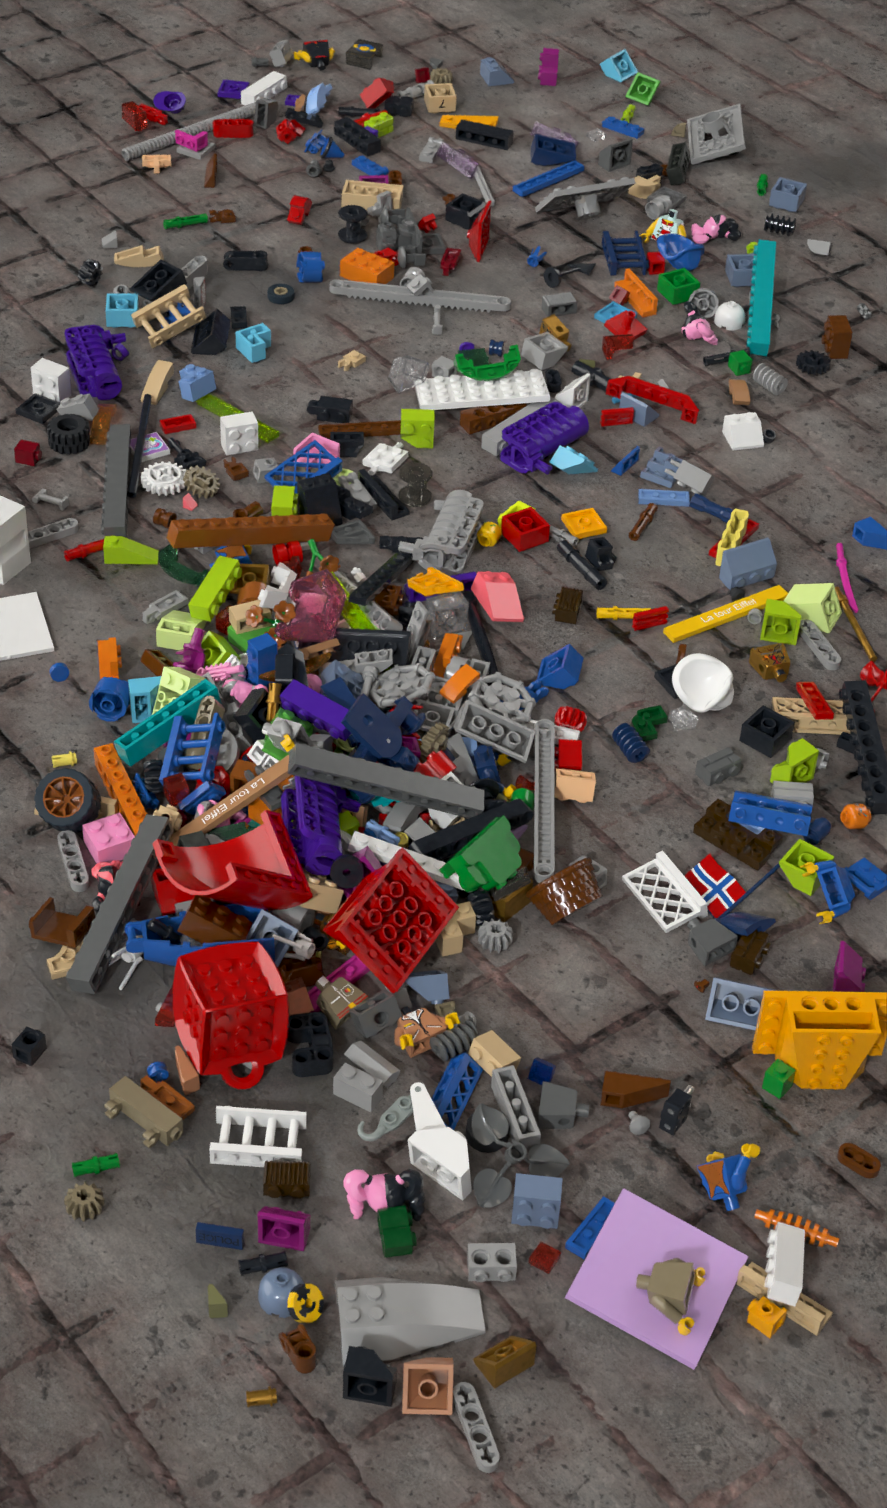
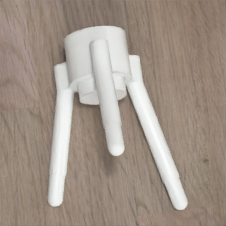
[272,931,315,961]
[108,946,143,990]

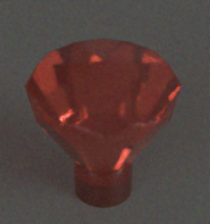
[515,775,535,790]

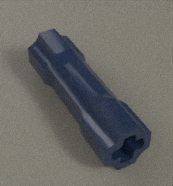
[690,493,733,523]

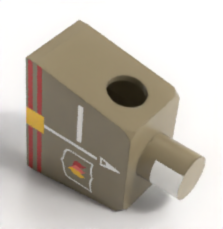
[315,976,368,1029]

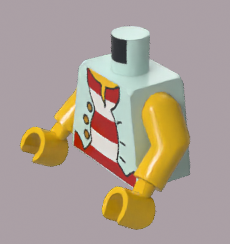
[640,209,687,243]

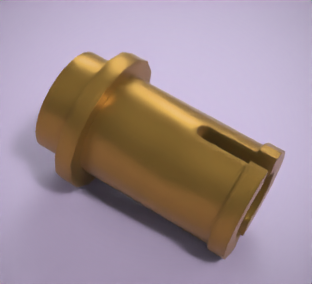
[246,1386,277,1408]

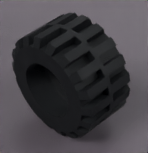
[47,414,90,455]

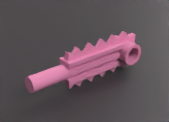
[196,662,245,682]

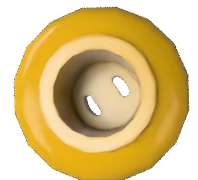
[476,521,502,547]

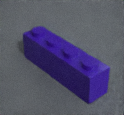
[280,679,351,741]

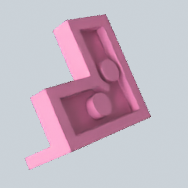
[293,433,340,470]

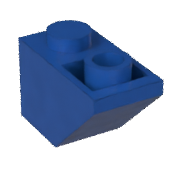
[852,517,887,550]

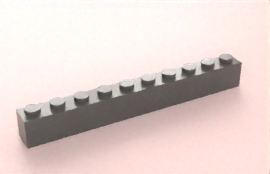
[101,424,132,538]
[288,743,484,818]
[66,814,174,994]

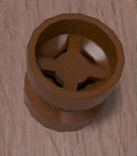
[153,508,177,529]

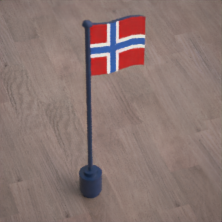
[684,817,831,921]

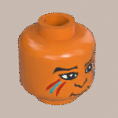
[840,804,871,829]

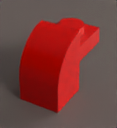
[287,195,312,225]

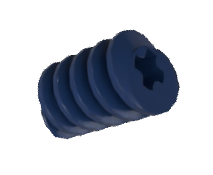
[612,723,650,763]

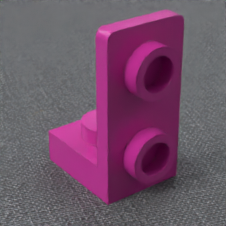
[175,129,208,152]

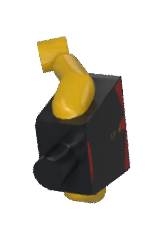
[293,40,335,71]

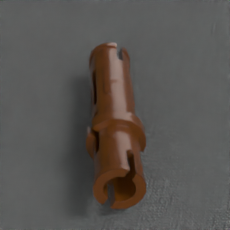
[628,503,658,541]

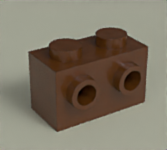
[374,584,404,618]

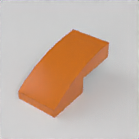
[440,664,480,704]

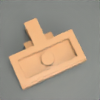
[142,155,171,174]

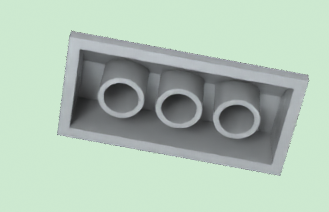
[454,700,536,763]

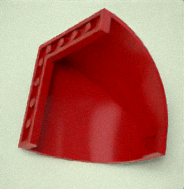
[152,810,313,910]

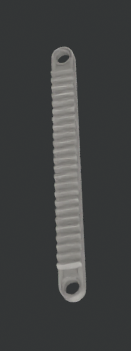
[329,279,511,313]
[534,719,555,883]

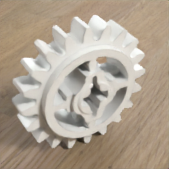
[141,461,186,496]

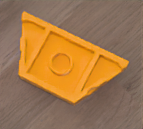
[407,567,464,596]

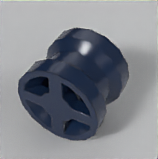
[489,339,504,357]

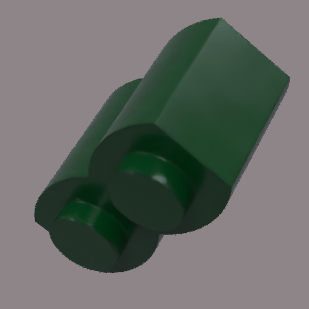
[377,1206,417,1258]

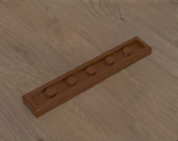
[318,420,401,439]

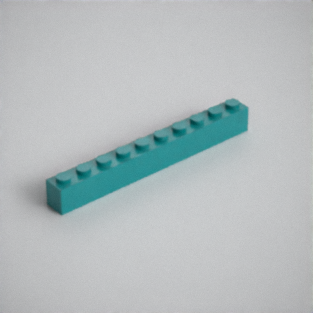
[746,239,776,356]

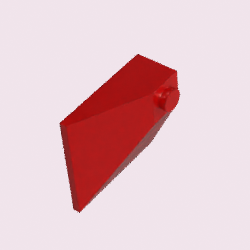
[467,200,492,262]

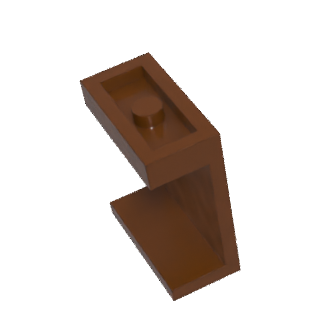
[29,897,95,948]

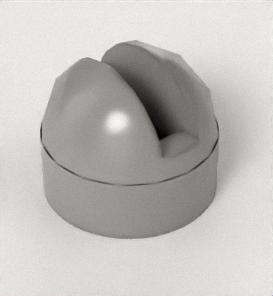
[747,608,762,624]

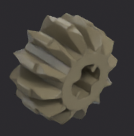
[430,68,453,84]
[64,1181,105,1223]

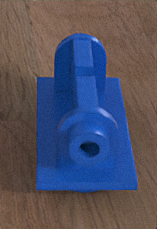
[304,130,327,154]
[131,773,159,811]

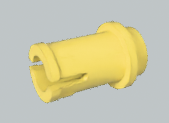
[52,751,77,768]

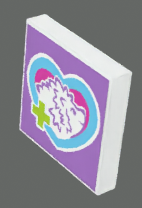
[129,432,170,462]

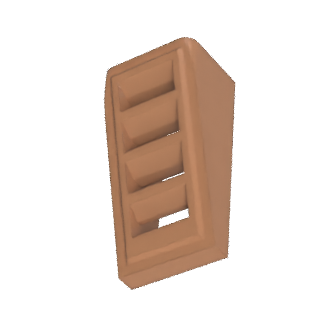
[175,1045,200,1095]

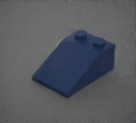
[530,134,576,166]

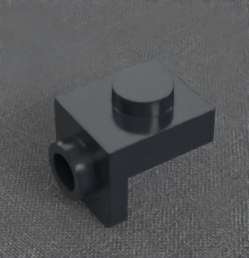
[398,601,416,625]

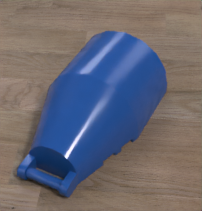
[125,904,275,967]

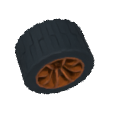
[34,768,101,833]

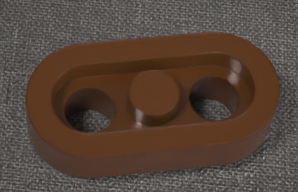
[837,1143,881,1178]

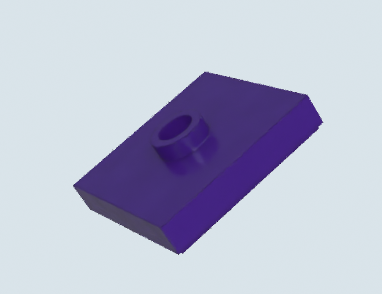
[218,79,250,99]

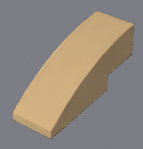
[114,245,163,267]
[141,360,174,405]

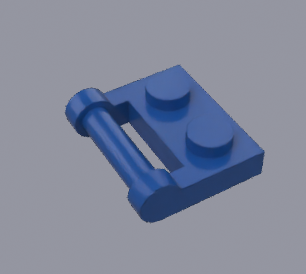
[845,857,887,900]

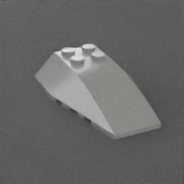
[335,1277,485,1367]

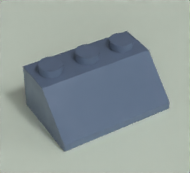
[719,538,777,590]
[705,977,777,1030]

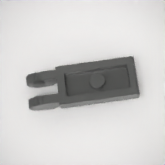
[244,765,283,811]

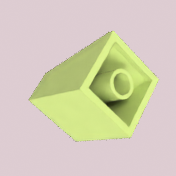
[784,583,842,633]

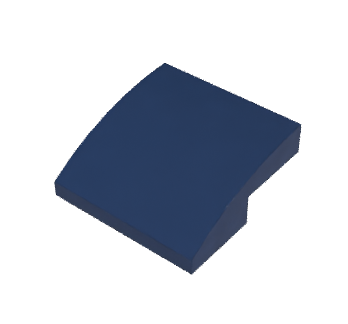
[717,912,776,936]

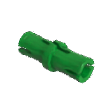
[757,174,768,196]
[72,1153,120,1177]

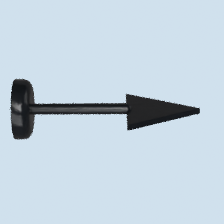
[544,263,596,288]

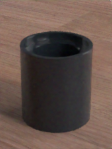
[302,926,329,952]

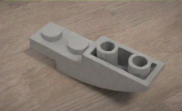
[319,649,393,679]
[383,802,428,833]

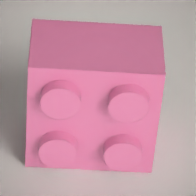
[82,813,135,863]

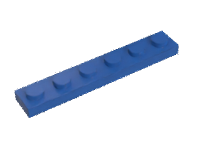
[513,160,584,197]

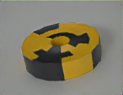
[288,1284,324,1323]

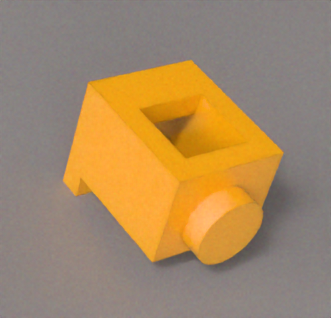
[747,1296,787,1338]

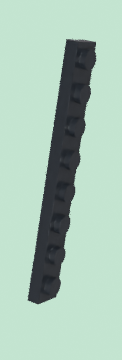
[348,551,414,606]

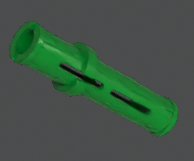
[163,213,208,229]

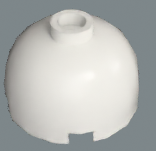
[714,301,745,330]

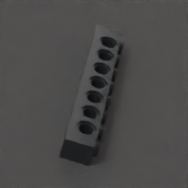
[839,680,887,815]

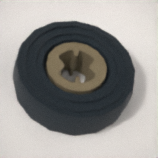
[267,284,295,304]

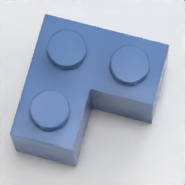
[179,364,216,402]

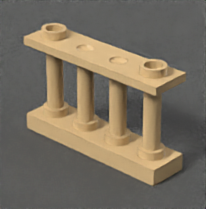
[131,284,206,349]

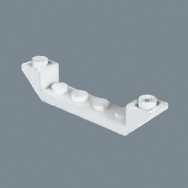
[258,562,297,609]

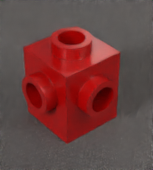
[276,119,297,144]

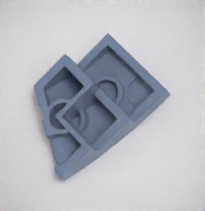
[640,446,683,488]

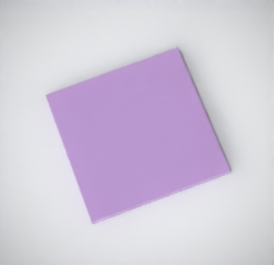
[565,1188,748,1370]

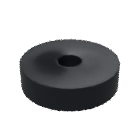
[330,854,364,888]

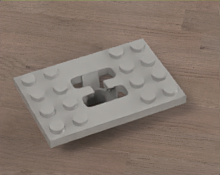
[687,104,746,165]
[535,177,636,219]

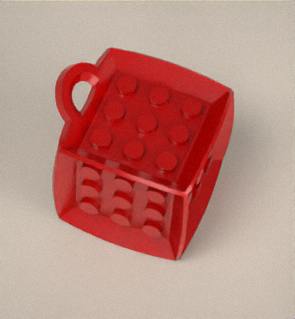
[173,942,289,1090]

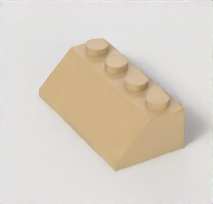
[342,180,403,210]

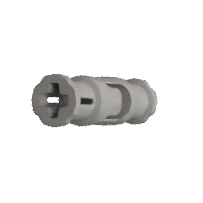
[396,80,434,99]

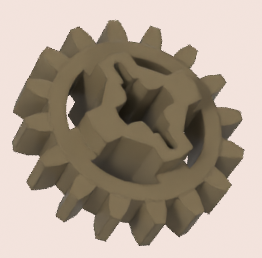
[183,465,220,499]
[420,722,450,762]

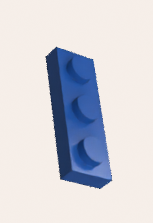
[602,117,645,139]
[565,1196,615,1260]

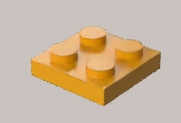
[561,508,607,539]

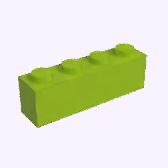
[188,556,242,622]

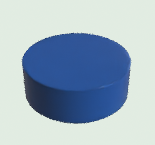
[49,663,69,682]

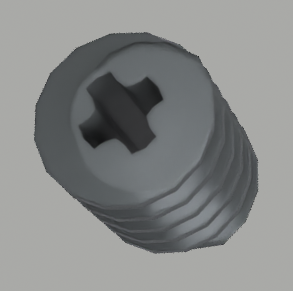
[429,1020,478,1061]

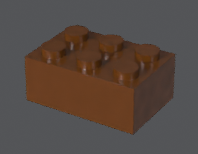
[177,895,252,944]

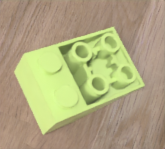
[156,610,207,650]
[152,666,206,715]

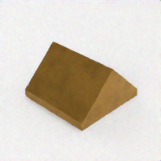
[490,879,533,923]
[473,1336,536,1389]

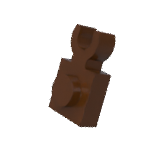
[223,457,249,481]

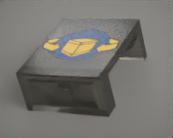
[346,39,383,70]

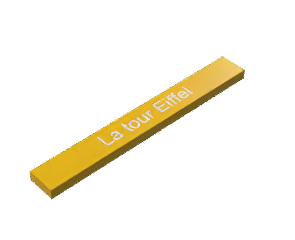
[663,585,788,643]

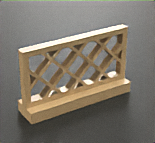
[772,697,850,735]

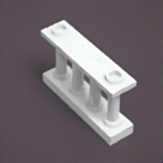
[209,1106,307,1167]

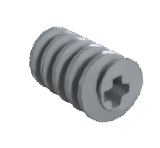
[753,363,788,395]

